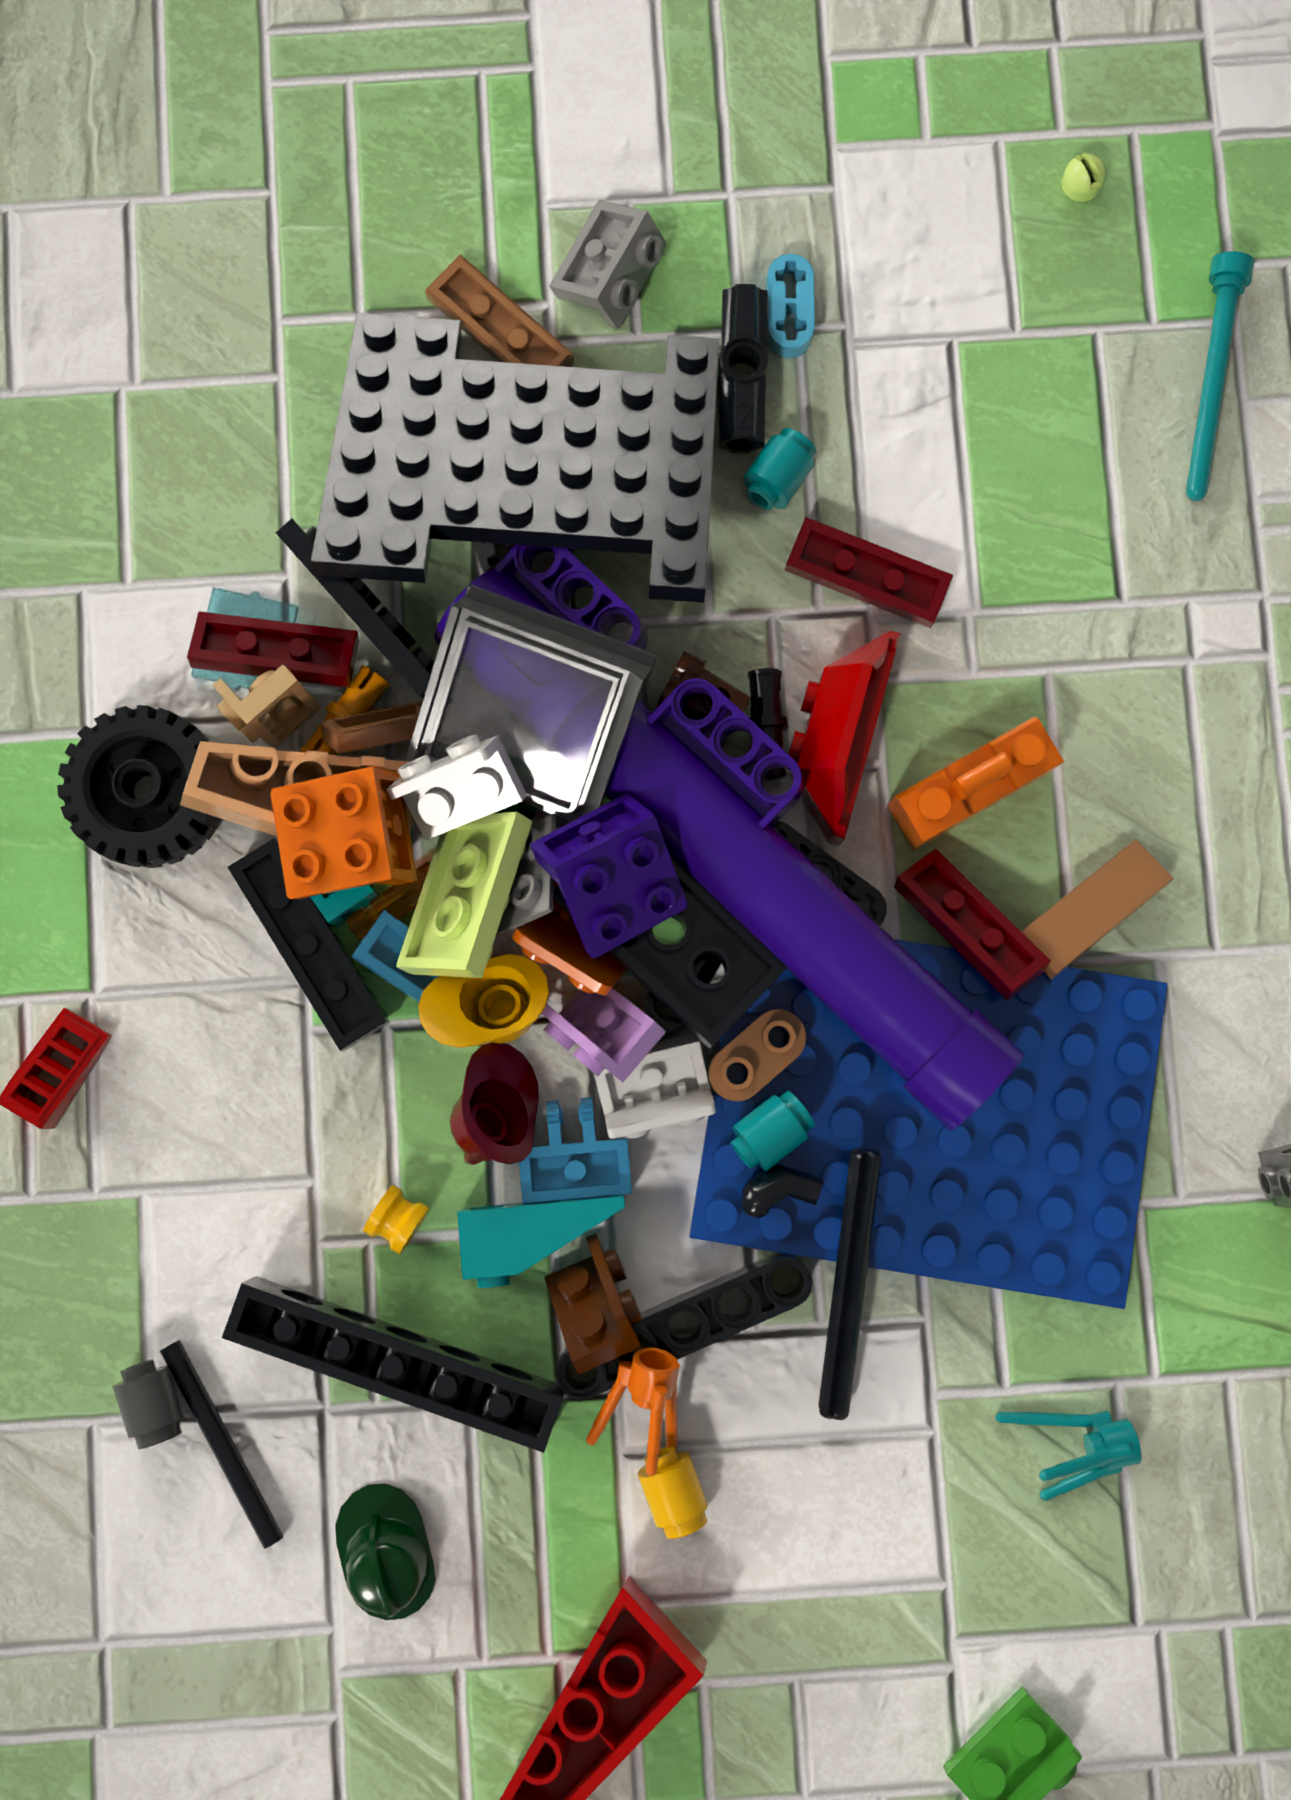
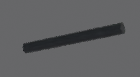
[160,1339,284,1549]

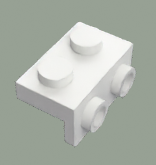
[594,1033,716,1139]

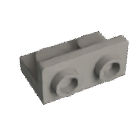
[549,200,666,328]

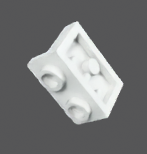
[387,734,527,840]

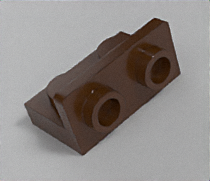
[544,1233,643,1375]

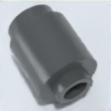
[112,1359,184,1449]

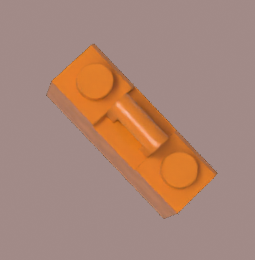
[886,717,1064,851]

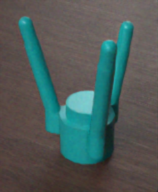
[995,1411,1142,1501]

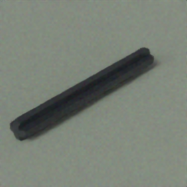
[818,1147,882,1420]

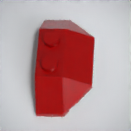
[788,631,901,846]

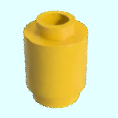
[637,1446,708,1539]

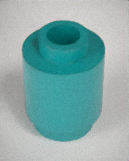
[743,428,817,510]
[730,1091,816,1171]

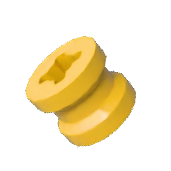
[363,1184,430,1255]

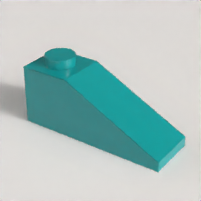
[457,1194,626,1288]

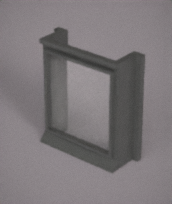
[405,584,658,821]

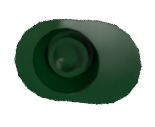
[335,1483,436,1620]

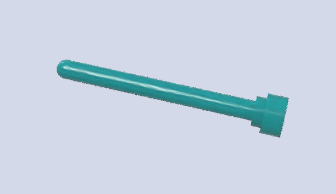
[1186,251,1255,501]

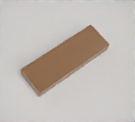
[425,254,574,367]
[1021,839,1174,980]

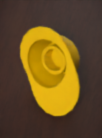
[418,954,549,1048]

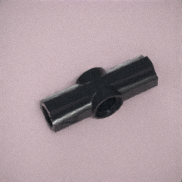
[719,284,768,453]

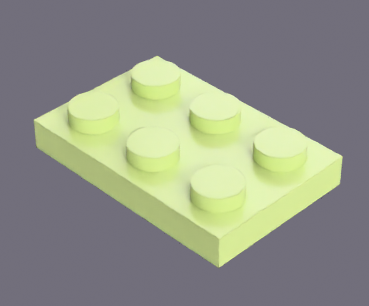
[396,812,533,978]

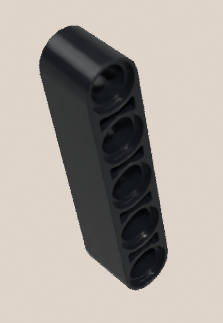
[556,1253,813,1400]

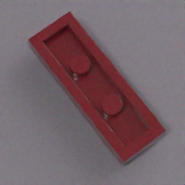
[784,517,953,628]
[187,611,360,688]
[894,848,1051,1001]

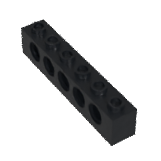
[221,1276,564,1453]

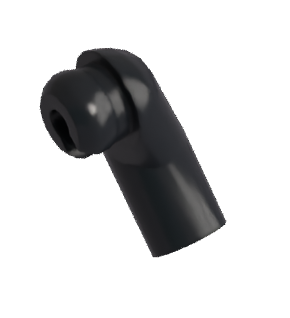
[741,1165,823,1218]

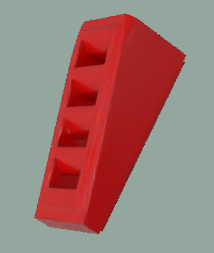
[0,1008,112,1129]

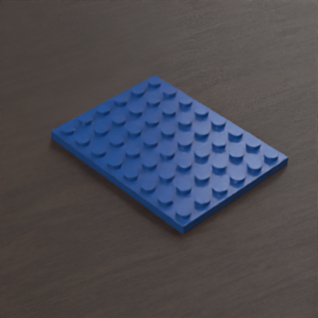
[689,939,1167,1309]

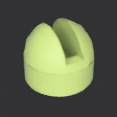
[1061,153,1106,202]

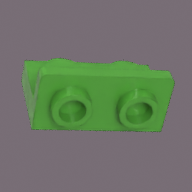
[943,1686,1082,1800]

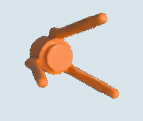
[586,1347,680,1476]

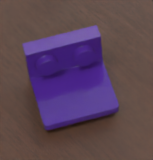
[530,793,688,958]

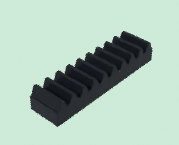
[227,838,390,1051]

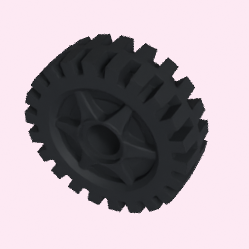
[57,705,222,868]

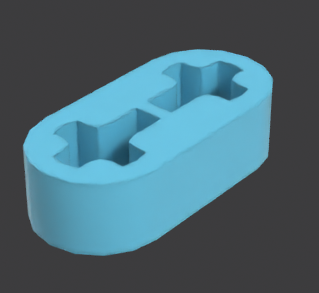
[766,253,815,359]

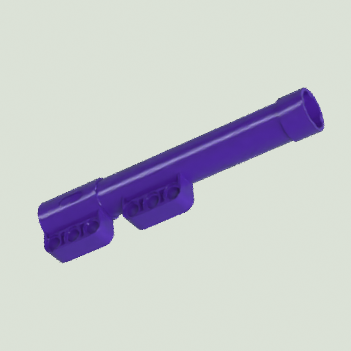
[434,545,1024,1131]

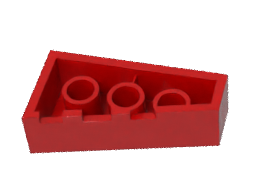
[499,1576,707,1800]

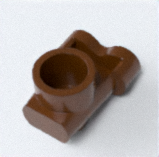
[656,651,751,720]

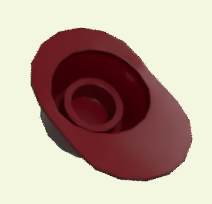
[449,1042,539,1165]

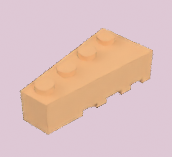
[180,741,414,836]

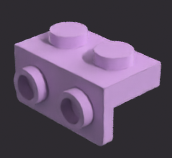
[541,988,666,1083]

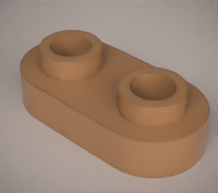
[708,1009,806,1101]

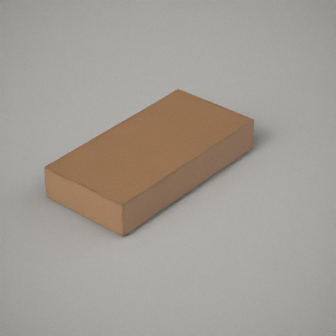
[320,701,443,754]

